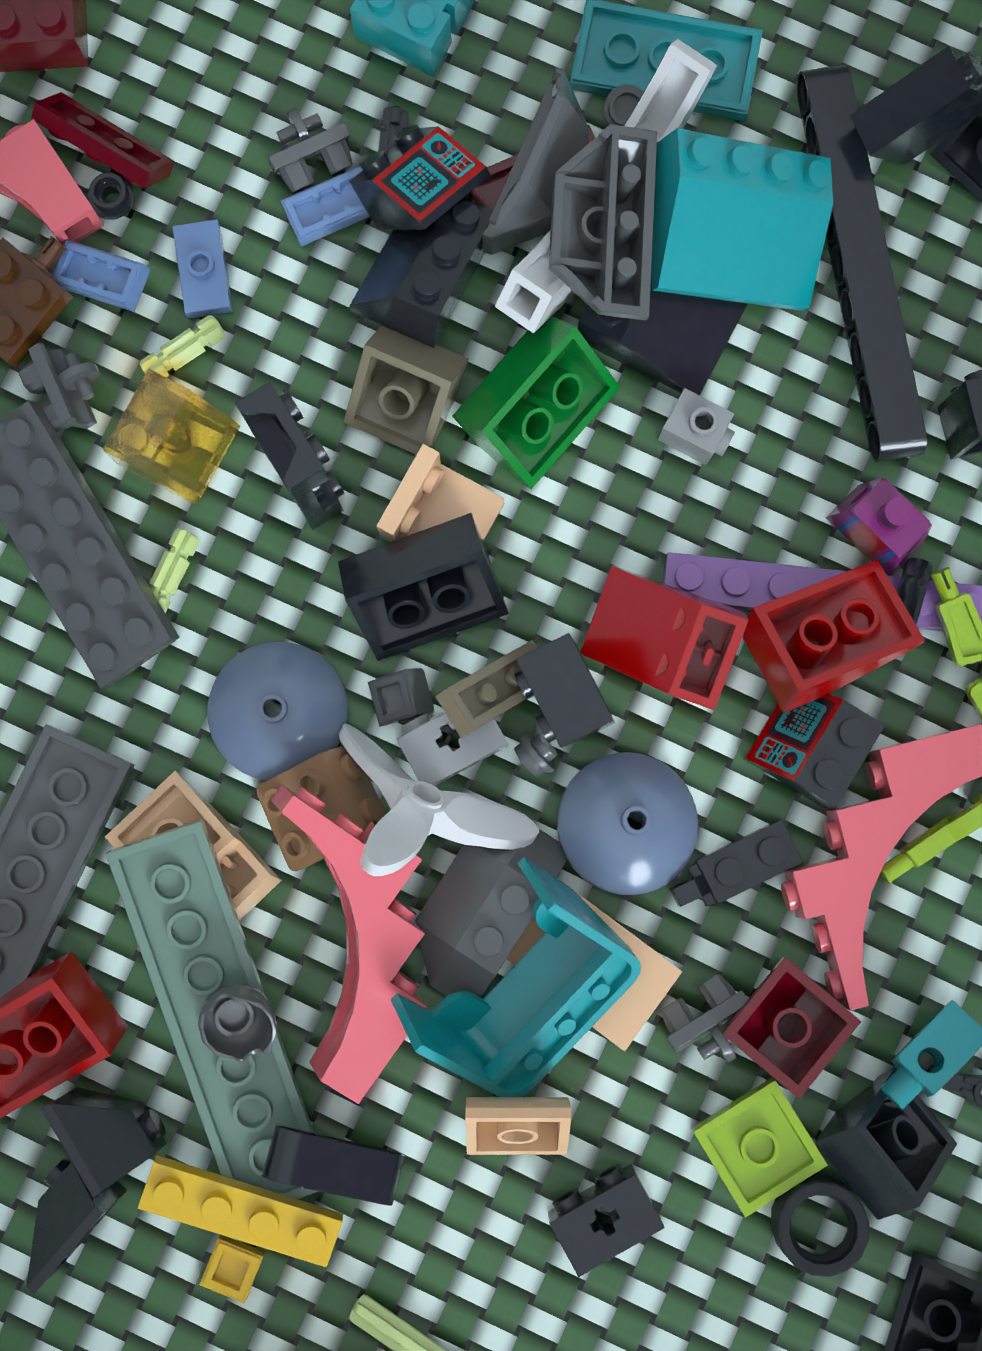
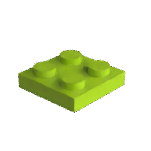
[691,1077,828,1218]

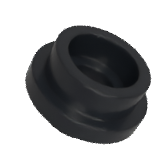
[88,173,135,220]

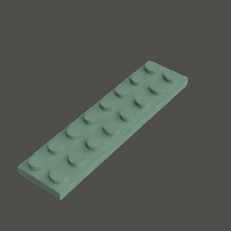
[106,818,318,1199]

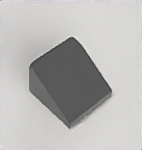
[368,668,434,727]

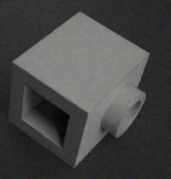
[658,388,735,466]

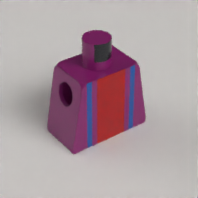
[826,478,932,576]

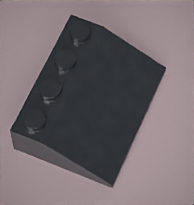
[577,274,748,396]

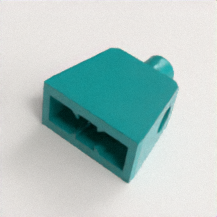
[880,1000,982,1110]

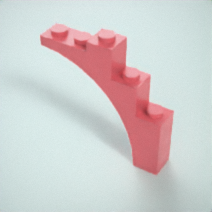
[0,119,104,246]
[781,724,982,1011]
[271,784,427,1104]

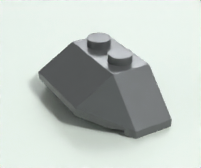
[483,67,590,255]
[548,124,657,321]
[415,829,567,997]

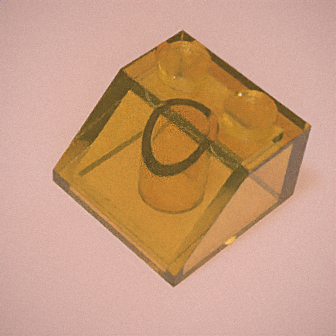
[103,369,240,505]

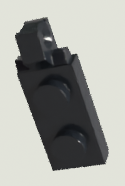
[669,819,803,907]

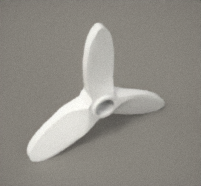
[339,723,539,876]

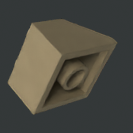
[343,325,469,455]

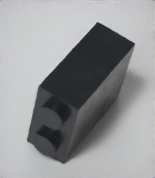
[850,45,982,164]

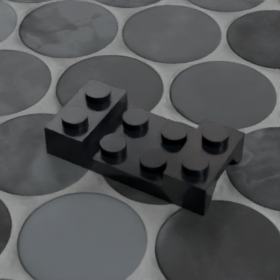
[235,382,345,530]

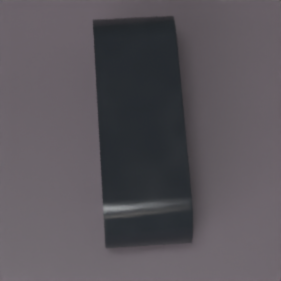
[262,1125,405,1206]

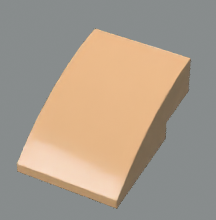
[105,771,282,921]
[507,880,683,1052]
[465,1097,571,1155]

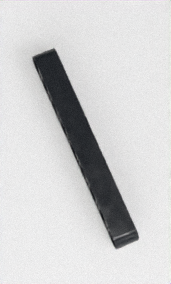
[797,64,927,462]

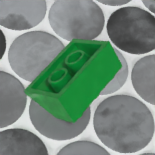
[452,316,620,489]

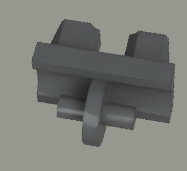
[268,108,353,194]
[18,343,100,432]
[660,974,748,1063]

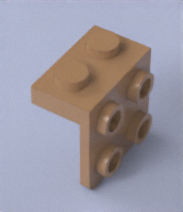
[257,746,386,872]

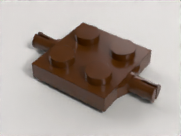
[0,236,73,368]

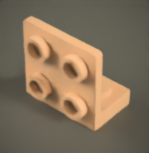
[377,444,504,542]

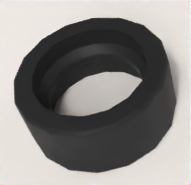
[771,1174,869,1277]

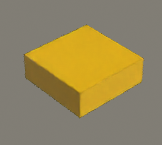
[199,1235,265,1303]

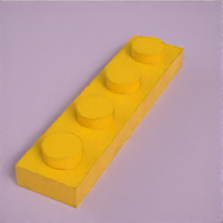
[137,1155,343,1268]

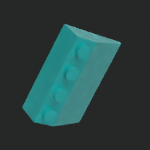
[651,128,833,311]

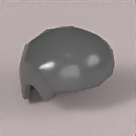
[198,985,278,1063]

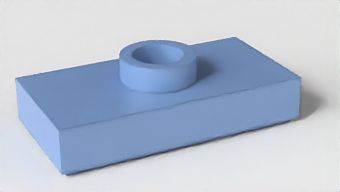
[281,166,370,247]
[172,219,233,319]
[53,240,151,312]

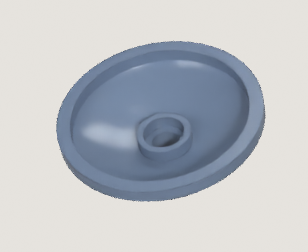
[207,642,349,781]
[557,752,698,895]

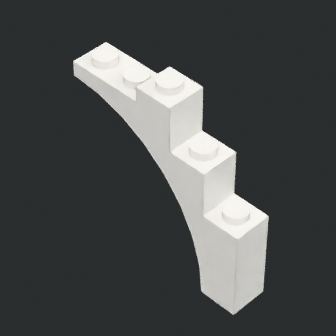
[495,39,717,333]

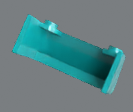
[391,857,641,1097]

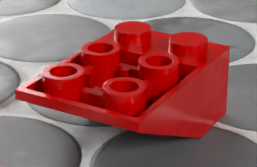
[580,565,749,710]

